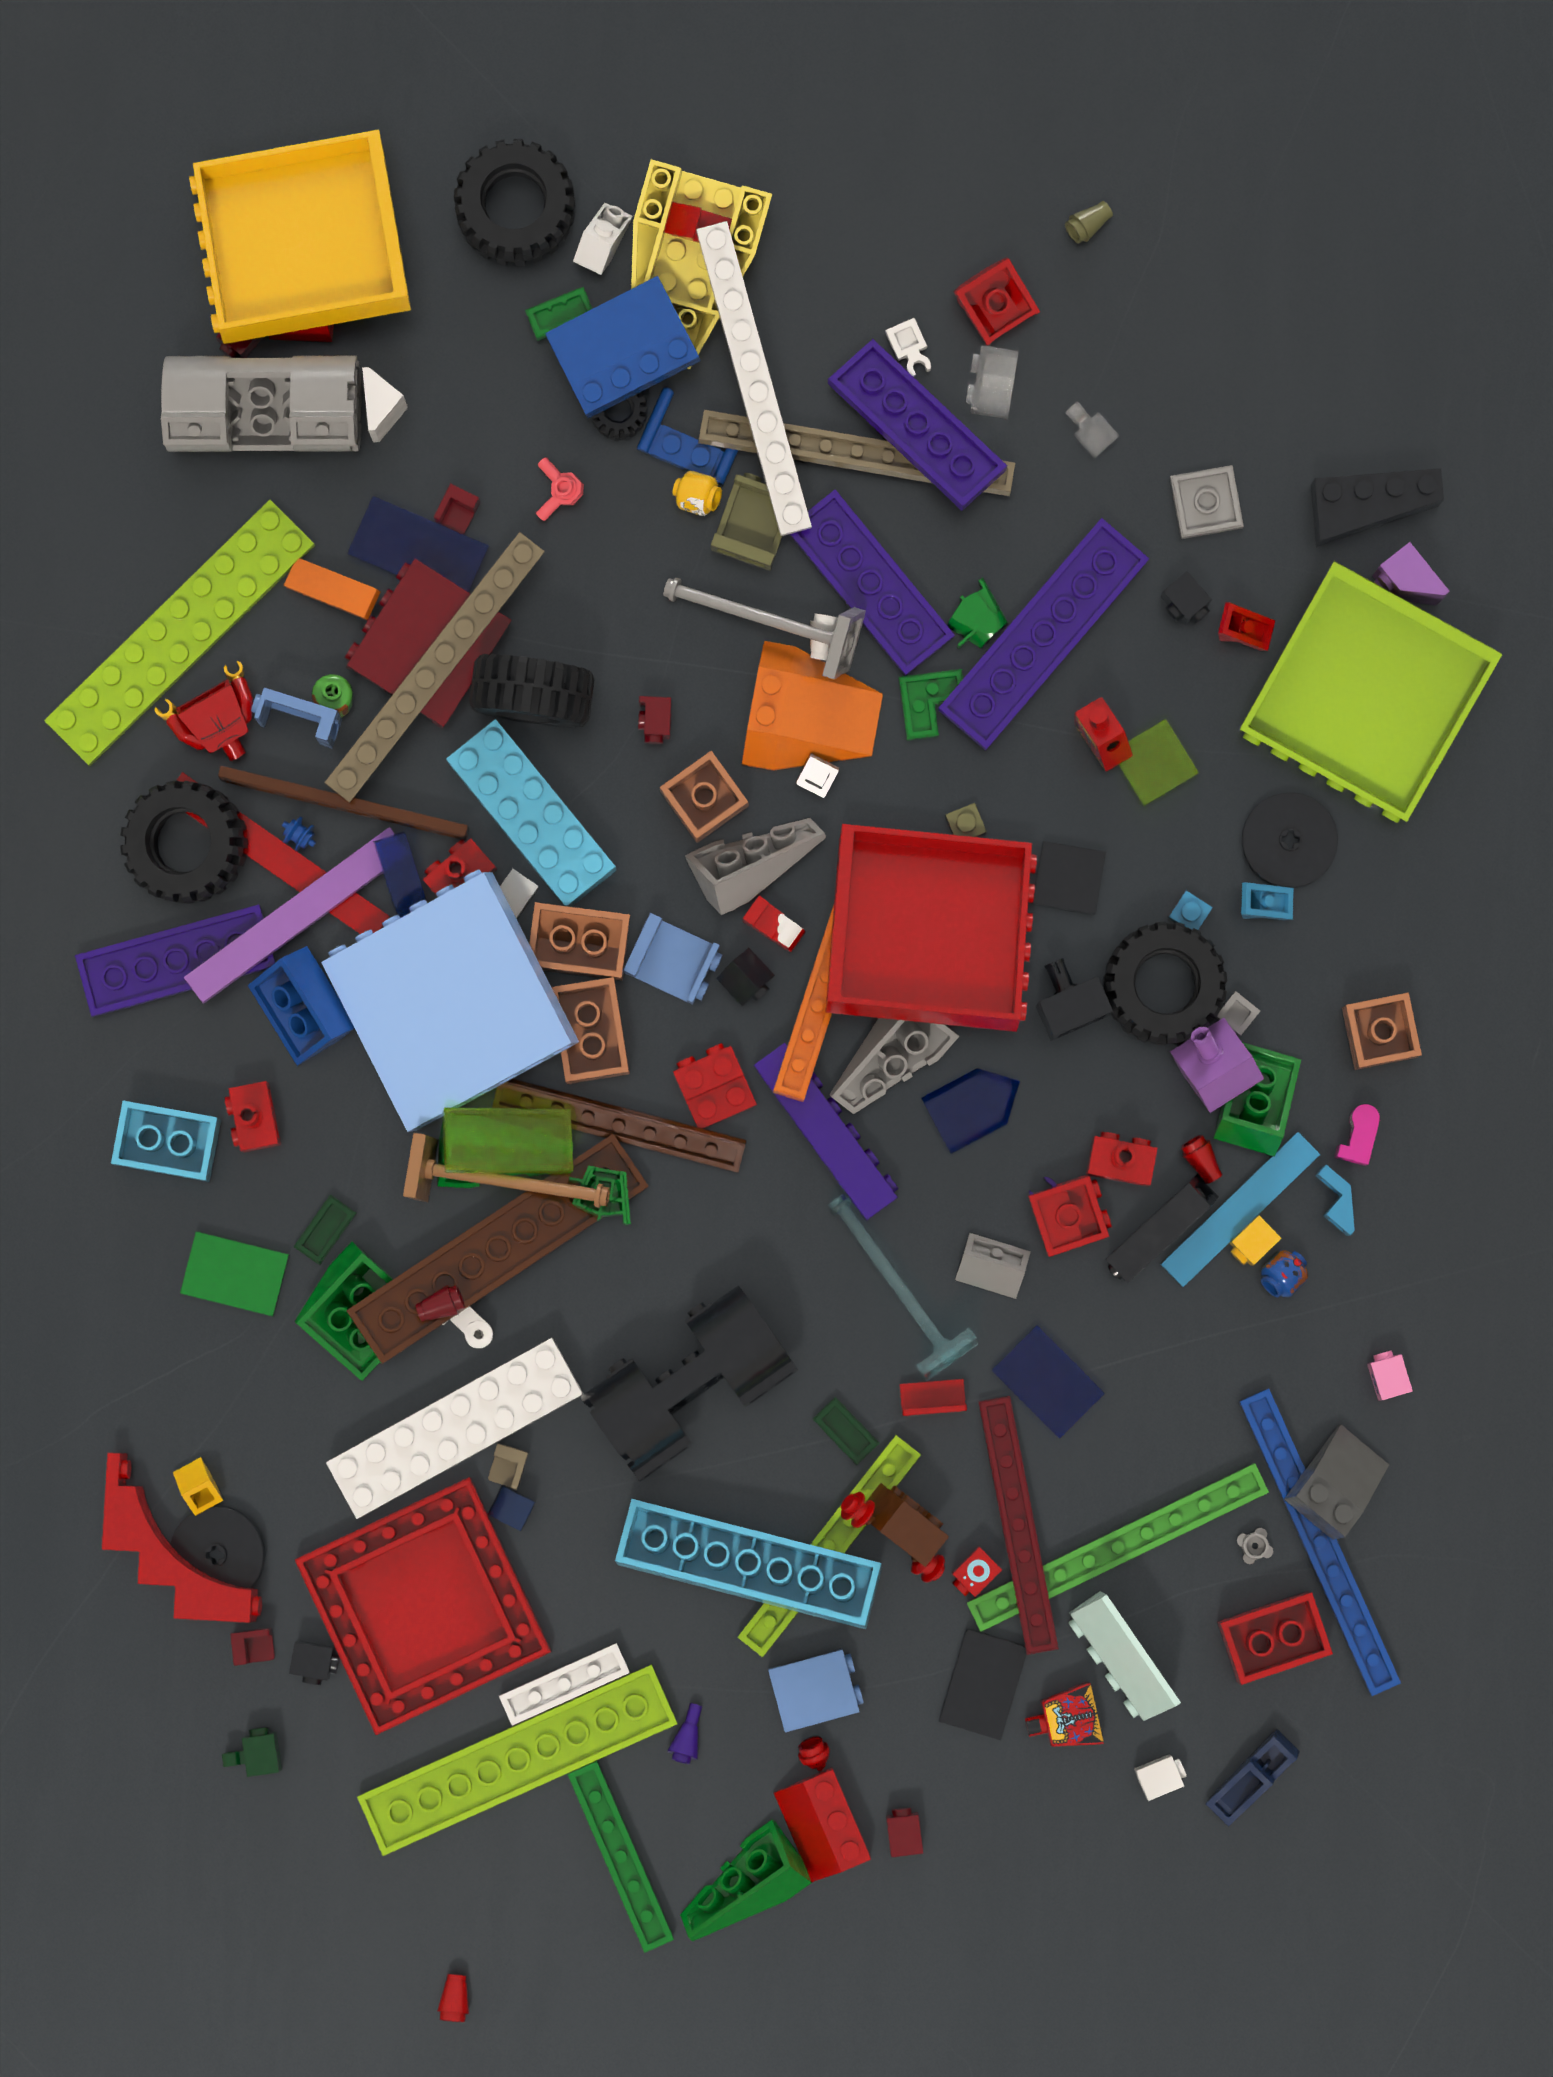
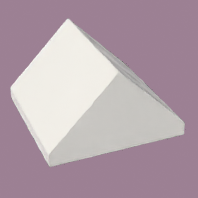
[362,367,408,443]

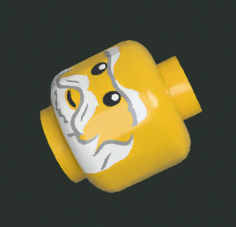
[672,471,722,516]

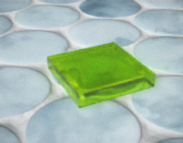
[1119,719,1199,806]

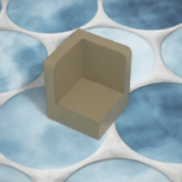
[488,1443,529,1490]

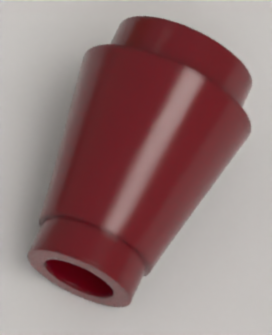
[415,1285,465,1322]

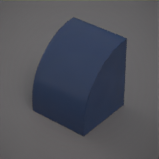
[488,1485,536,1531]

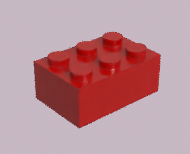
[1217,1591,1333,1685]

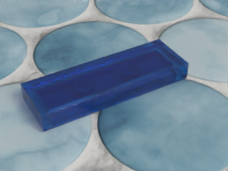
[373,832,426,918]

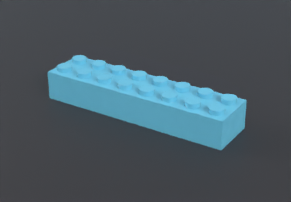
[615,1499,882,1629]

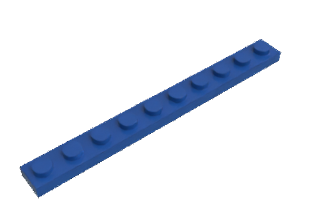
[1239,1388,1401,1696]

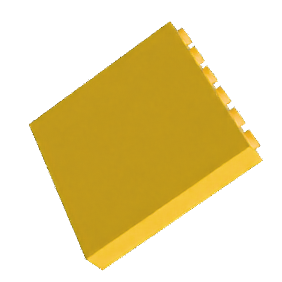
[189,130,411,344]

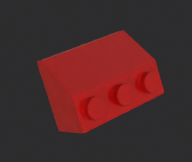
[773,1767,871,1882]

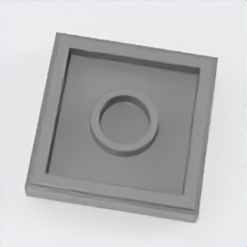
[1170,465,1244,539]

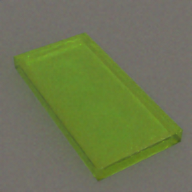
[442,1108,573,1174]

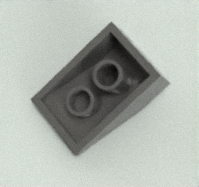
[1284,1424,1389,1540]

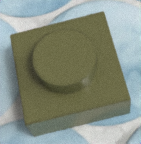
[945,803,987,837]

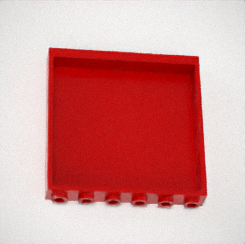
[825,824,1037,1032]

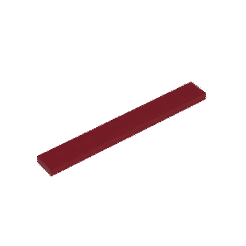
[979,1396,1059,1655]

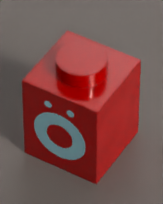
[952,1546,1002,1597]

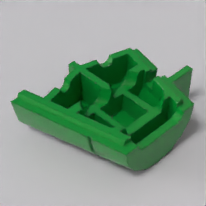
[947,578,1008,649]
[568,1166,631,1225]

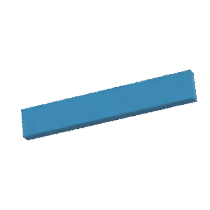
[1160,1132,1320,1287]

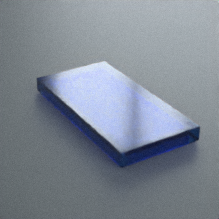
[348,496,489,592]

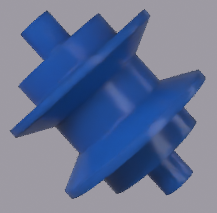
[282,817,316,852]

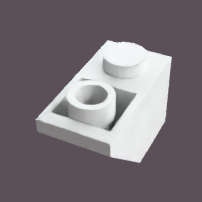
[573,203,633,275]

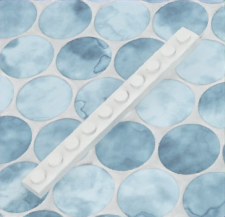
[696,221,812,536]

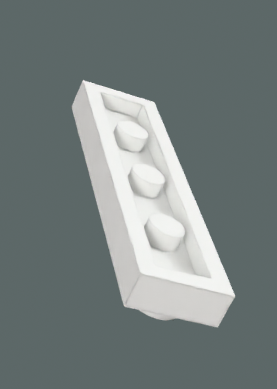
[499,1643,630,1726]

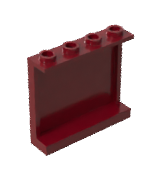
[344,558,512,729]

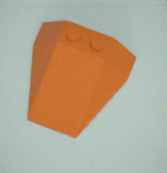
[742,641,883,771]

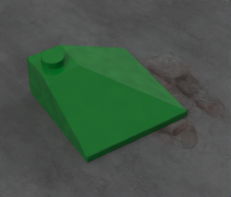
[295,1242,393,1381]

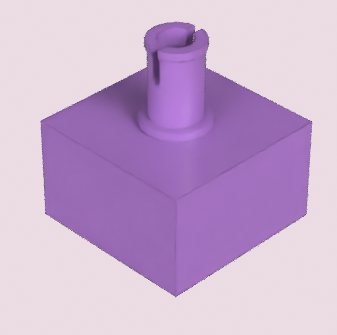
[1170,1018,1264,1113]

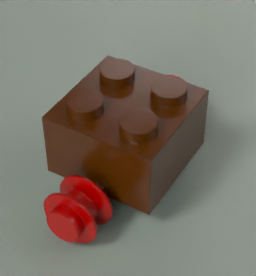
[841,1483,949,1583]

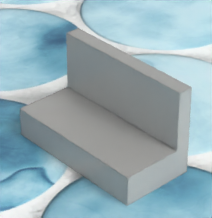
[955,1233,1031,1299]

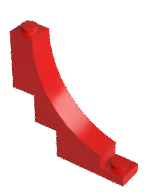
[102,1453,262,1623]

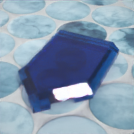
[921,1068,1020,1154]

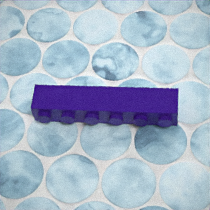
[754,1043,898,1221]

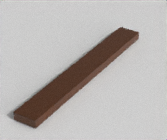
[218,766,469,841]
[492,1079,747,1173]

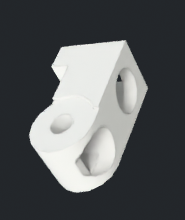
[443,1306,493,1348]

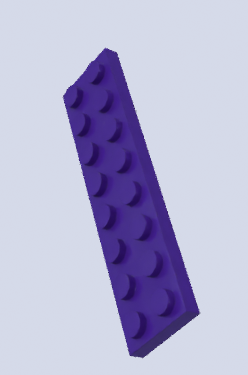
[937,518,1149,751]

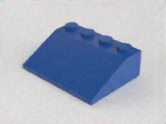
[545,276,701,418]

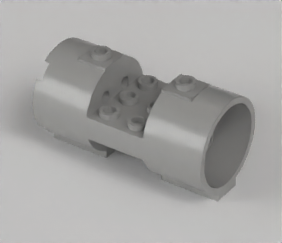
[161,355,362,452]

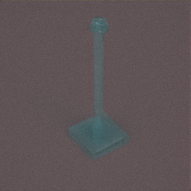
[829,1194,978,1381]

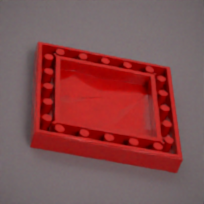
[295,1477,552,1735]

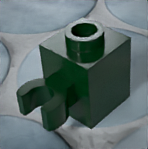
[222,1727,282,1777]

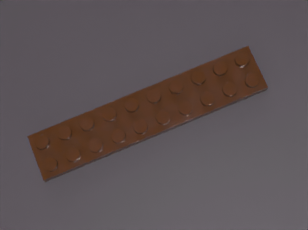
[346,1134,649,1364]

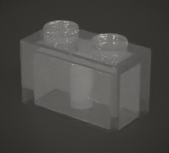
[966,345,1019,419]

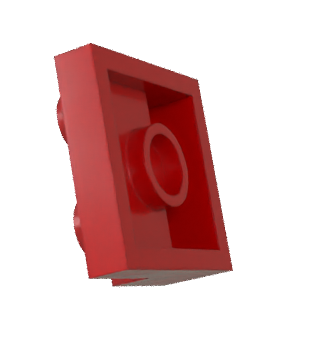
[673,1043,757,1129]
[1028,1174,1112,1257]

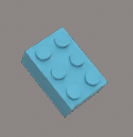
[111,1100,221,1182]

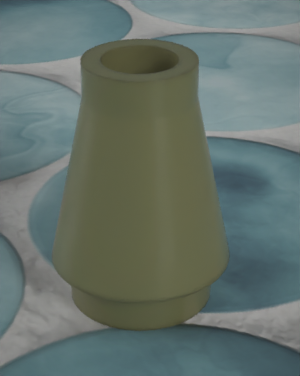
[1065,201,1113,243]

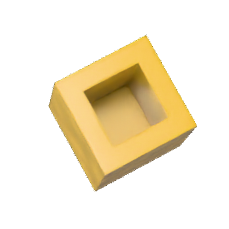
[1229,1215,1281,1266]

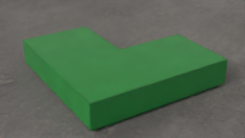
[898,669,963,741]

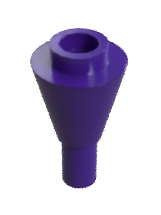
[667,1703,702,1765]

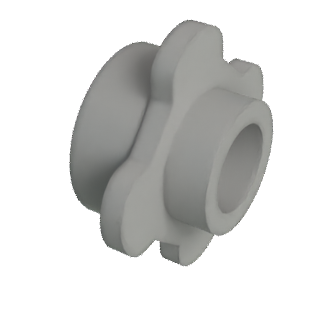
[1237,1528,1273,1564]

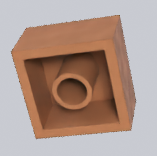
[660,750,749,843]
[1342,992,1422,1070]

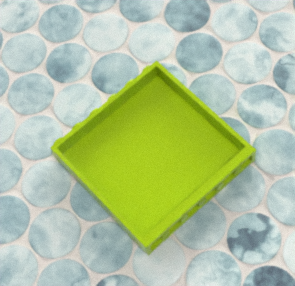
[1240,561,1502,823]

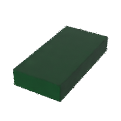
[294,1195,357,1265]
[813,1397,880,1465]

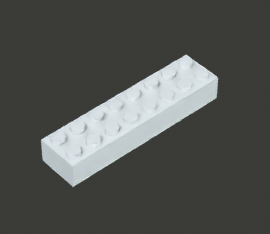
[326,1338,584,1519]

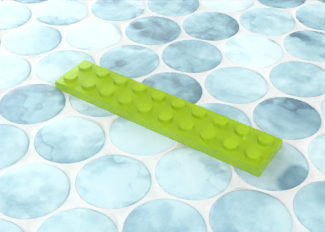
[44,500,315,766]
[357,1664,678,1856]

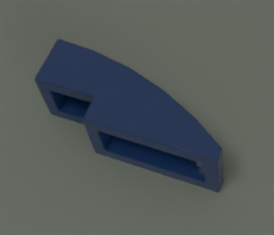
[1206,1729,1300,1827]

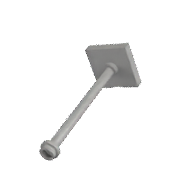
[663,578,866,679]

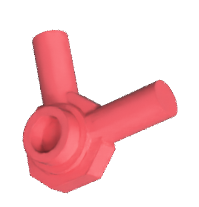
[536,457,584,522]

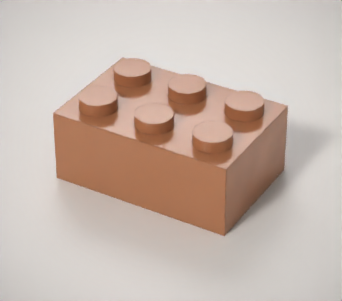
[552,977,630,1084]

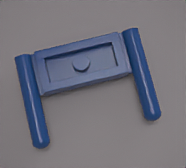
[636,387,738,486]

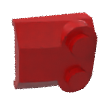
[953,258,1040,346]

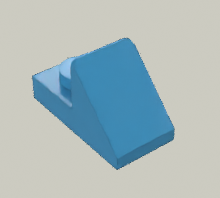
[1241,882,1294,920]

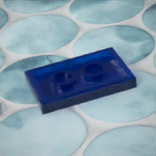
[991,1325,1105,1439]

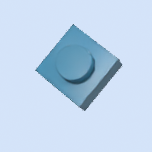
[1168,890,1213,930]

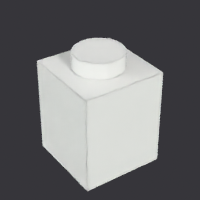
[1134,1754,1187,1801]

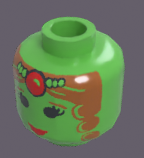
[312,674,354,718]

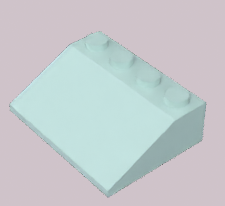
[1068,1591,1181,1721]

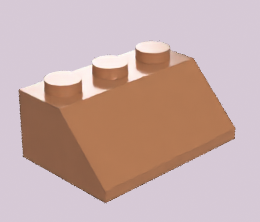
[529,902,630,981]

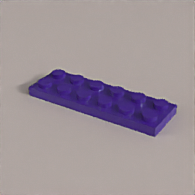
[828,339,1007,511]
[789,490,955,676]
[75,904,276,1017]

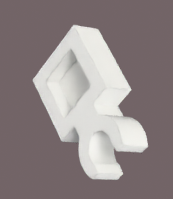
[885,318,931,378]

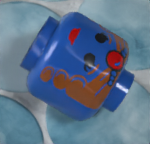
[1261,1250,1308,1297]

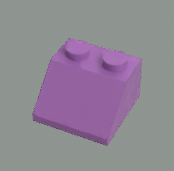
[1372,542,1450,605]

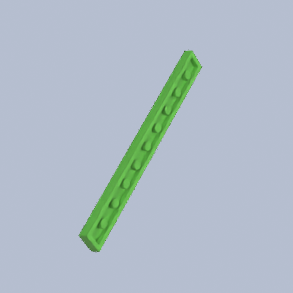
[966,1463,1269,1632]

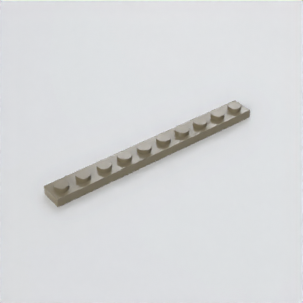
[698,410,1015,496]
[324,532,545,803]

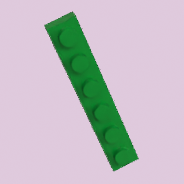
[567,1760,674,1953]

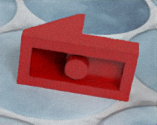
[664,202,732,243]
[1218,602,1275,651]

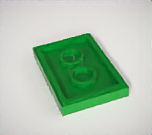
[180,1232,290,1317]

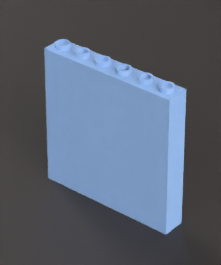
[321,870,579,1132]

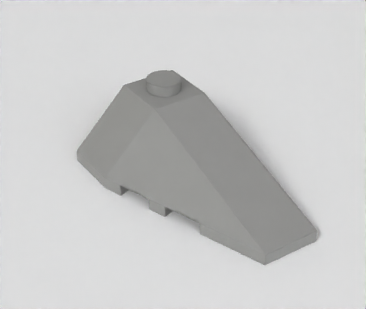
[685,818,826,915]
[829,1018,959,1114]

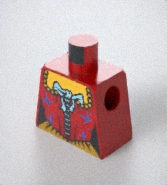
[1074,697,1133,772]
[1025,1681,1104,1747]

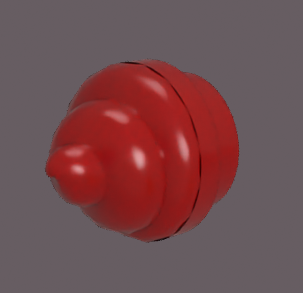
[798,1737,830,1771]

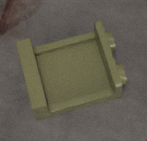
[711,473,783,571]

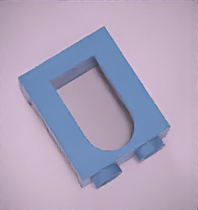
[251,688,342,749]

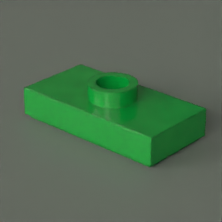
[525,287,592,341]

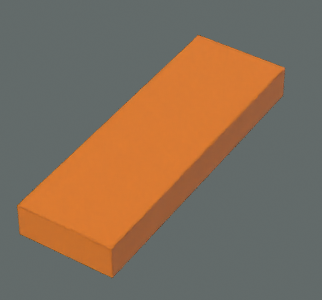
[284,558,381,621]

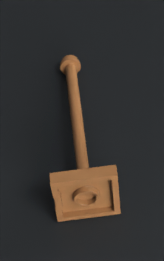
[403,1133,610,1208]

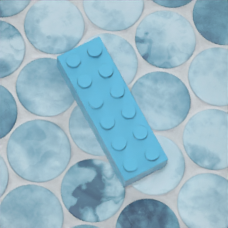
[446,719,617,907]

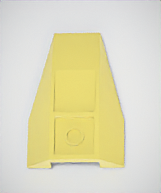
[631,159,773,369]

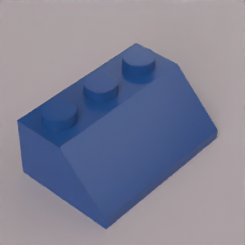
[248,946,355,1066]

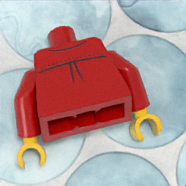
[155,661,253,761]

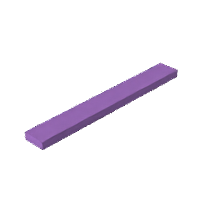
[184,827,409,1004]

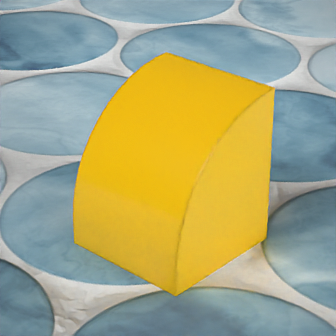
[173,1457,223,1516]

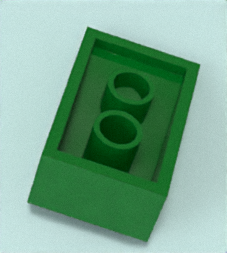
[1213,1042,1302,1157]

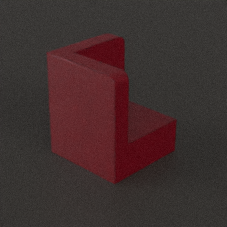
[434,483,481,535]
[230,1628,275,1666]

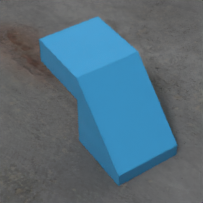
[1315,1165,1355,1236]

